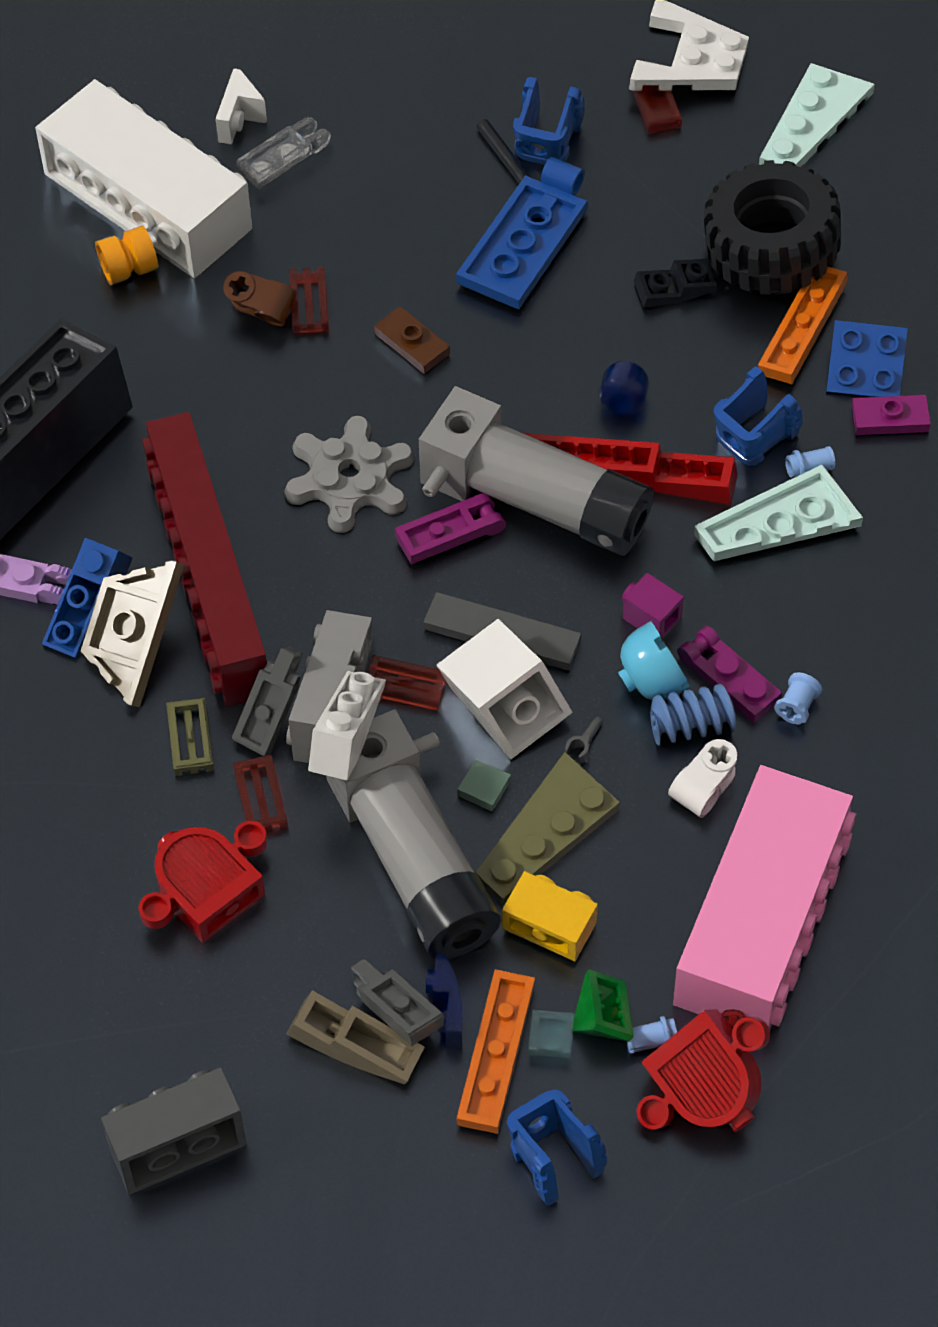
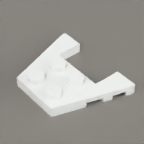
[629,0,749,91]

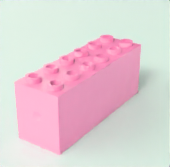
[673,765,857,1031]

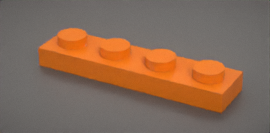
[758,267,848,384]
[456,969,535,1134]

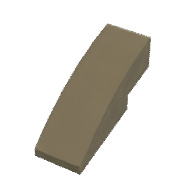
[286,990,425,1084]

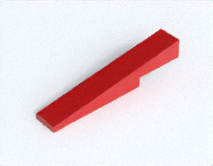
[523,433,738,505]

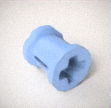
[774,672,822,725]

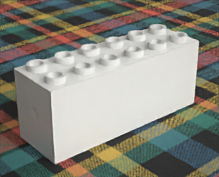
[35,79,253,279]

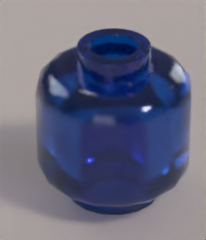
[599,361,649,416]

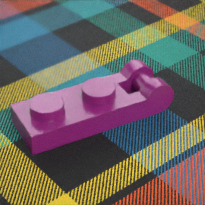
[395,493,506,565]
[677,626,782,723]

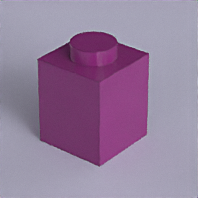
[622,573,684,640]

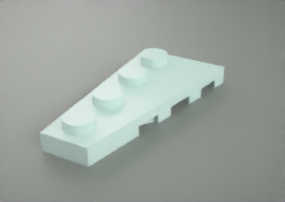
[759,63,875,168]

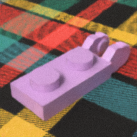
[0,554,71,605]

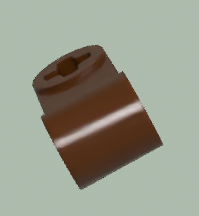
[223,271,297,326]

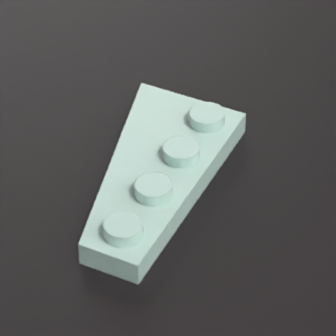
[694,465,863,561]

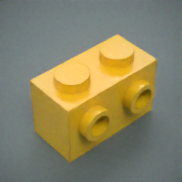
[502,871,598,961]

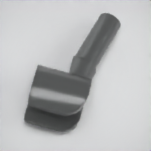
[565,717,603,763]

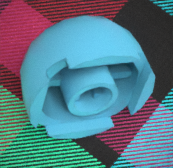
[618,621,691,700]

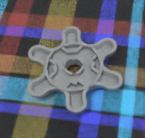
[284,416,415,533]

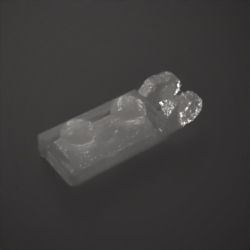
[236,117,331,189]

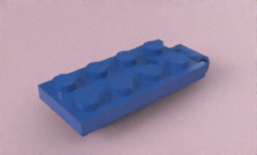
[456,157,589,310]

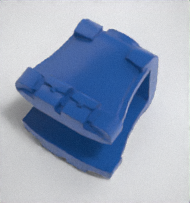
[513,77,585,165]
[713,366,803,466]
[507,1089,607,1206]

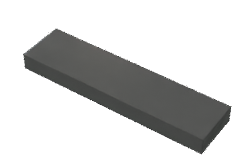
[423,592,582,671]

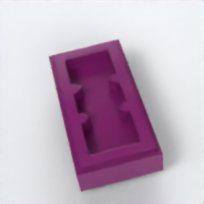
[852,395,931,435]

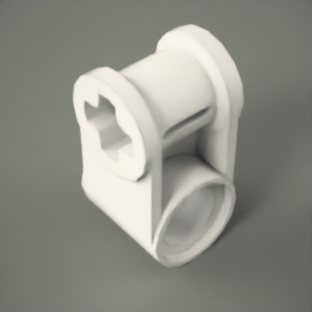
[668,739,737,818]

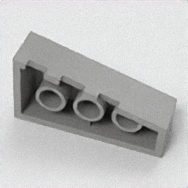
[286,610,373,763]

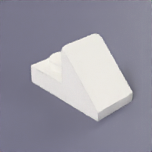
[216,69,267,145]

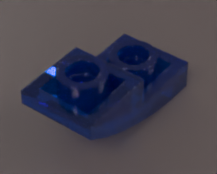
[426,954,463,1050]

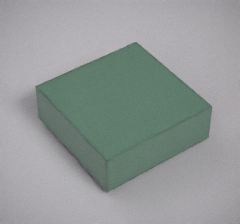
[457,759,511,812]

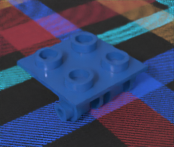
[826,320,908,397]

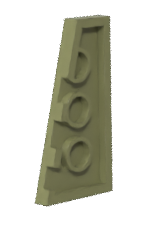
[475,752,620,906]

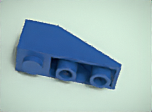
[42,538,133,658]

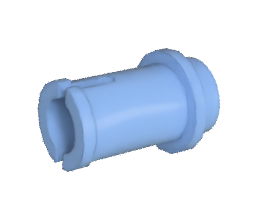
[785,446,836,478]
[627,1016,677,1055]

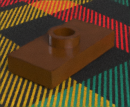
[374,306,450,374]

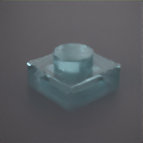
[529,1010,574,1058]

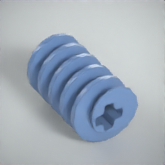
[650,684,737,746]

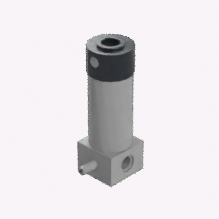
[418,386,654,556]
[326,709,502,960]

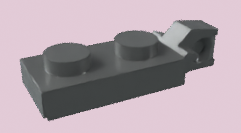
[232,646,303,756]
[351,959,444,1046]

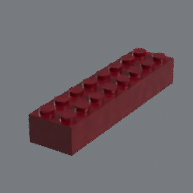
[142,412,267,707]

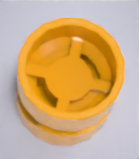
[95,226,159,285]

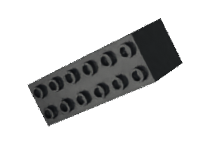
[0,319,133,540]

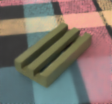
[166,698,214,776]

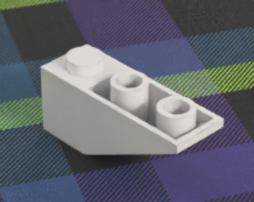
[308,671,386,780]

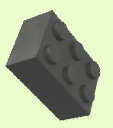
[101,1067,247,1195]

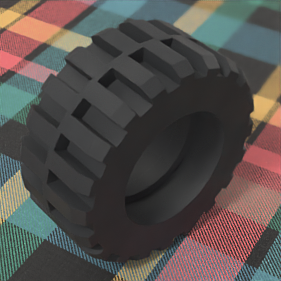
[703,160,841,295]

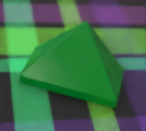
[571,969,634,1042]

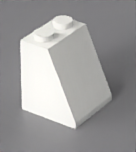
[436,619,573,760]

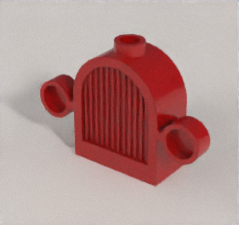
[138,821,267,943]
[637,1009,770,1132]

